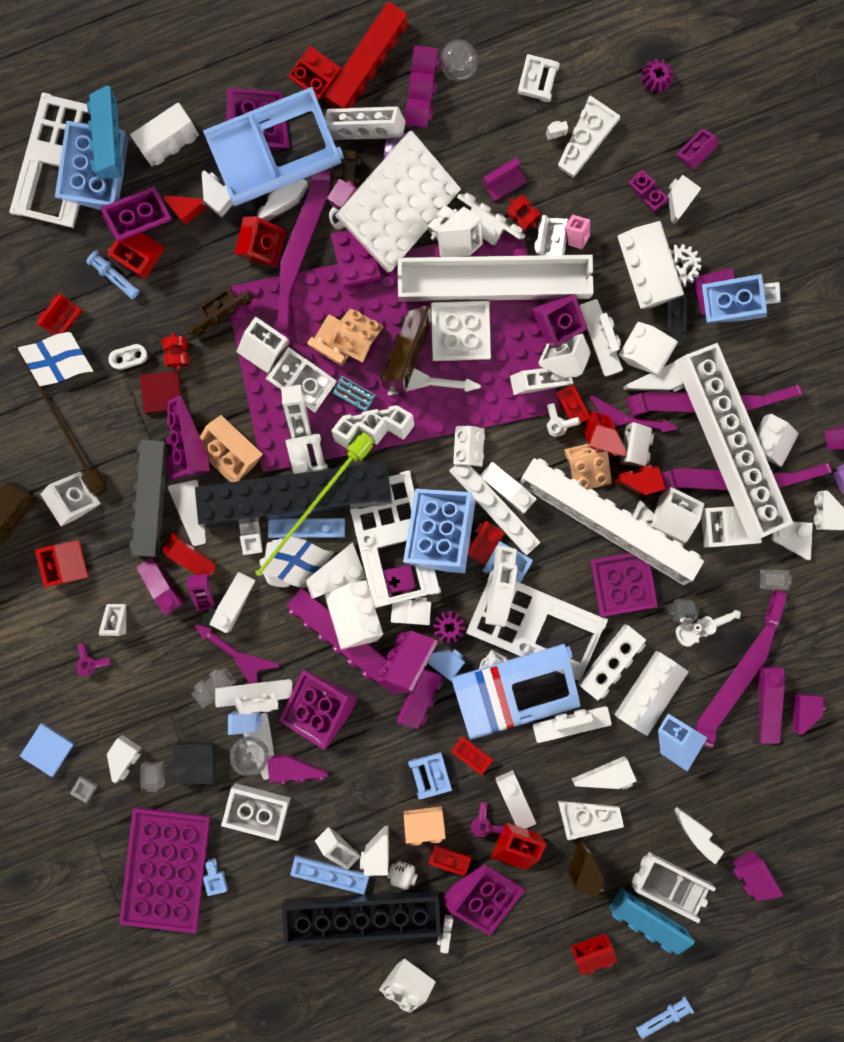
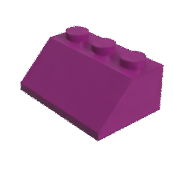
[101,186,171,242]
[376,631,438,695]
[397,666,444,729]

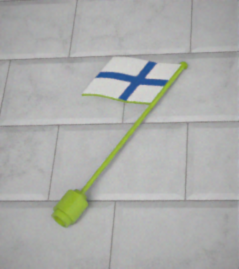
[255,432,374,588]

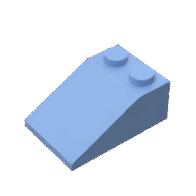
[702,274,767,323]

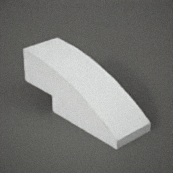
[675,807,724,864]

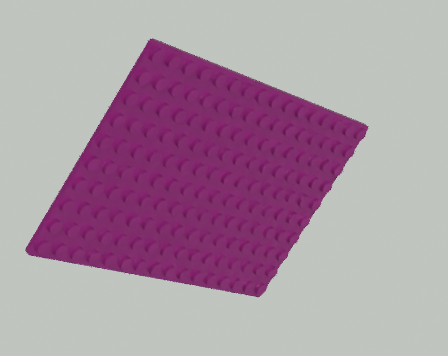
[230,230,560,472]

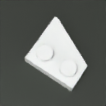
[771,522,813,560]

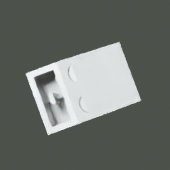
[701,506,762,547]

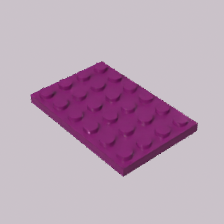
[119,807,211,933]

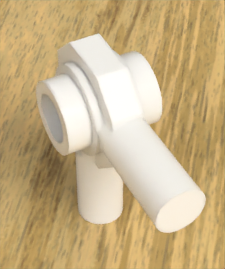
[547,403,581,437]

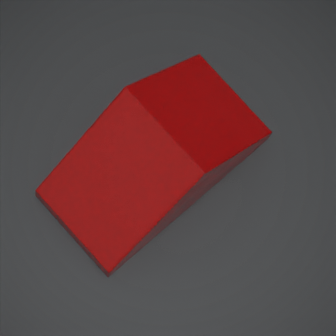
[164,195,206,225]

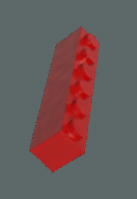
[324,1,408,109]

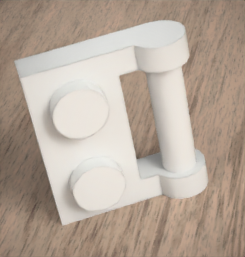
[517,54,560,102]
[286,434,328,474]

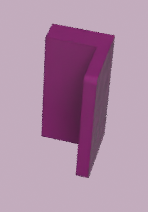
[483,157,526,202]

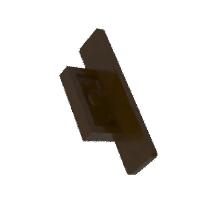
[186,286,256,337]

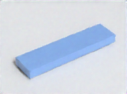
[268,518,345,538]
[290,855,369,895]

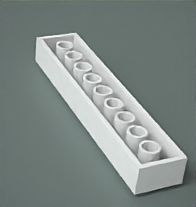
[674,343,794,540]
[519,458,704,585]

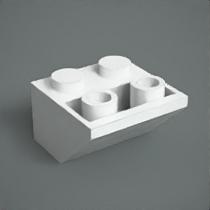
[437,207,483,257]
[237,317,290,374]
[651,487,704,544]
[379,959,436,1013]

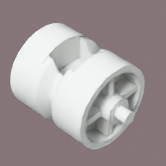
[427,206,458,240]

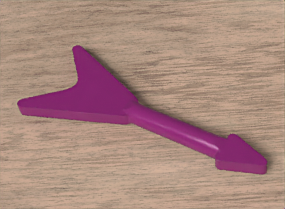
[584,395,677,432]
[195,624,280,684]

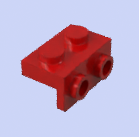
[36,293,83,336]

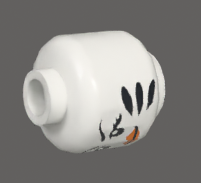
[388,861,418,890]

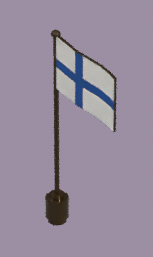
[13,332,108,497]

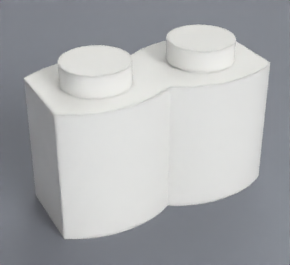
[391,595,431,625]

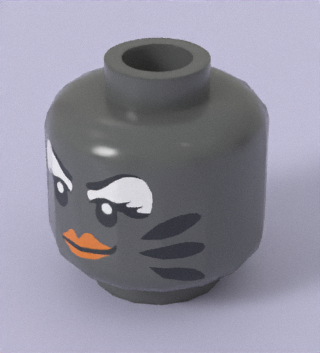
[668,598,699,624]

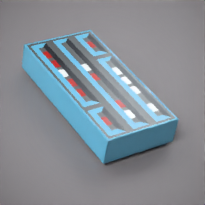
[332,376,375,412]

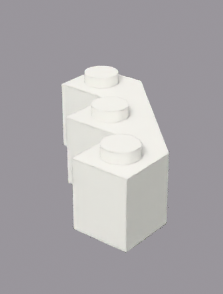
[331,405,415,448]

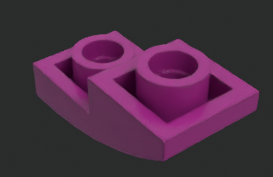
[628,170,669,214]

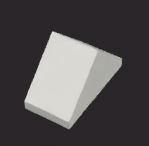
[99,604,126,636]

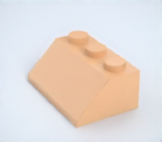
[200,415,263,482]

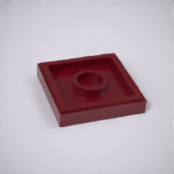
[140,371,182,414]

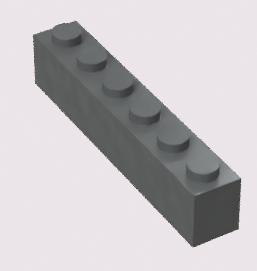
[130,440,168,557]

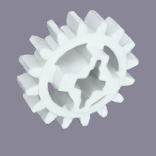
[670,244,701,287]

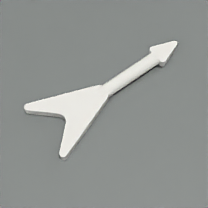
[388,369,481,396]

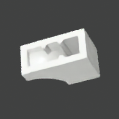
[315,827,361,870]

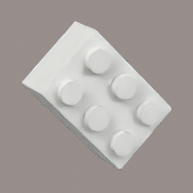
[130,102,199,166]
[221,783,290,841]

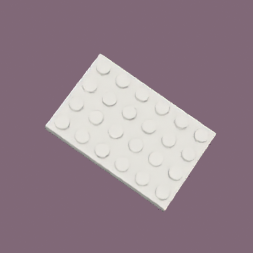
[335,131,461,272]

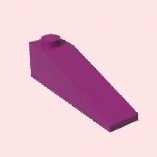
[758,666,784,744]

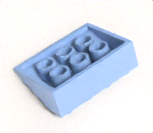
[55,121,129,210]
[403,489,476,573]

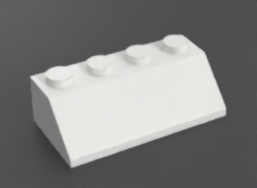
[618,221,684,309]
[614,651,688,736]

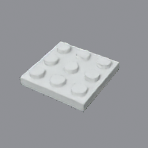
[431,301,491,361]

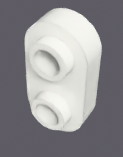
[109,344,148,370]

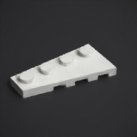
[558,95,620,178]

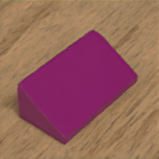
[676,129,718,171]

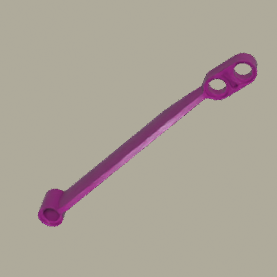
[278,167,332,331]
[626,385,803,417]
[660,463,833,493]
[694,590,786,749]

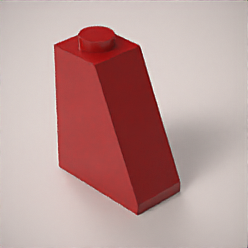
[161,531,216,577]

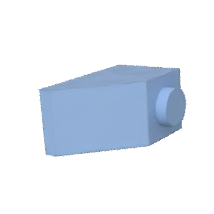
[427,649,465,681]
[228,709,262,735]

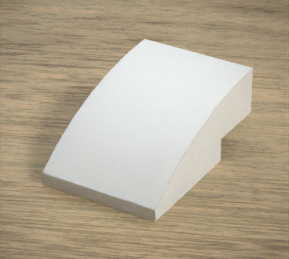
[265,347,337,412]

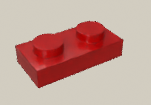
[556,384,590,427]
[451,735,493,775]
[429,844,471,876]

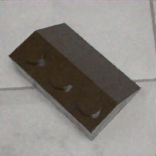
[567,837,605,898]

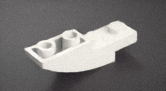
[485,545,517,627]

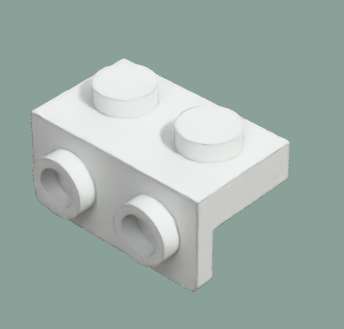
[535,215,569,256]
[453,426,485,467]

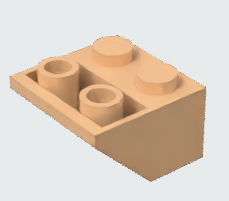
[404,806,445,845]

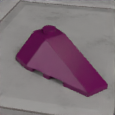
[167,396,210,480]

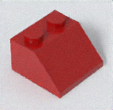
[234,216,287,267]
[570,933,617,975]

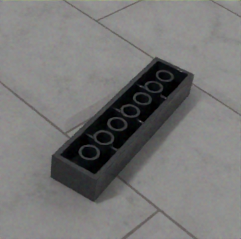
[282,890,441,946]

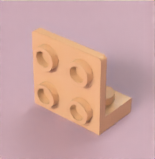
[329,309,383,363]
[307,315,349,367]
[564,444,612,490]

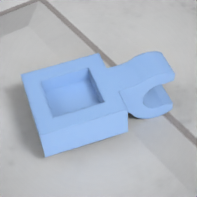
[203,858,228,896]

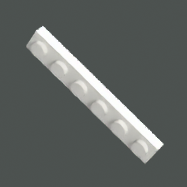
[449,465,541,555]

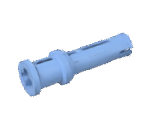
[86,250,140,299]
[636,996,694,1039]

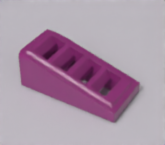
[187,574,216,611]

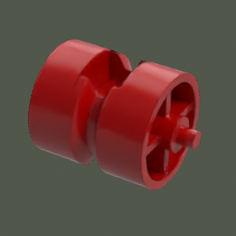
[505,194,542,232]
[161,333,190,371]

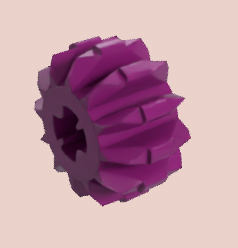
[641,58,674,94]
[433,611,466,644]

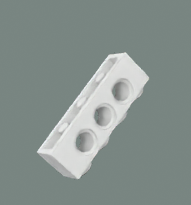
[325,107,406,140]
[577,624,646,700]

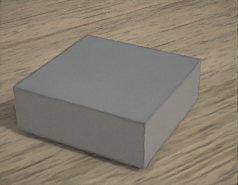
[70,776,98,803]

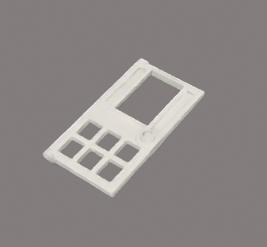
[9,93,88,228]
[350,471,441,608]
[466,570,608,681]

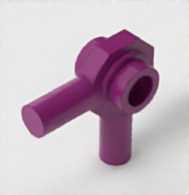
[75,643,111,677]
[471,802,504,837]

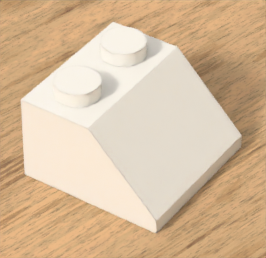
[619,322,678,375]
[538,334,591,378]
[756,414,799,467]
[619,422,654,468]
[41,472,101,526]
[360,826,389,876]

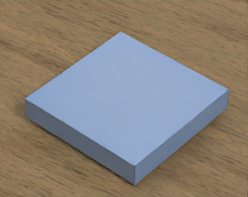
[20,723,75,777]

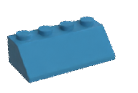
[87,86,122,179]
[609,887,695,955]

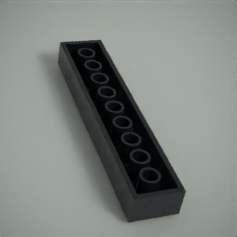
[195,461,393,529]

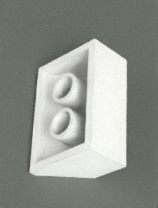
[325,580,383,650]

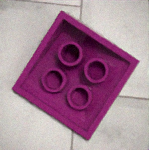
[226,88,290,151]
[279,670,358,750]
[442,864,525,935]

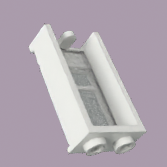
[632,852,716,923]

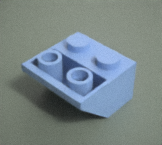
[658,714,707,771]

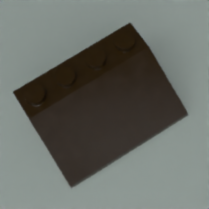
[380,306,431,395]

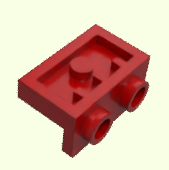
[468,521,505,565]

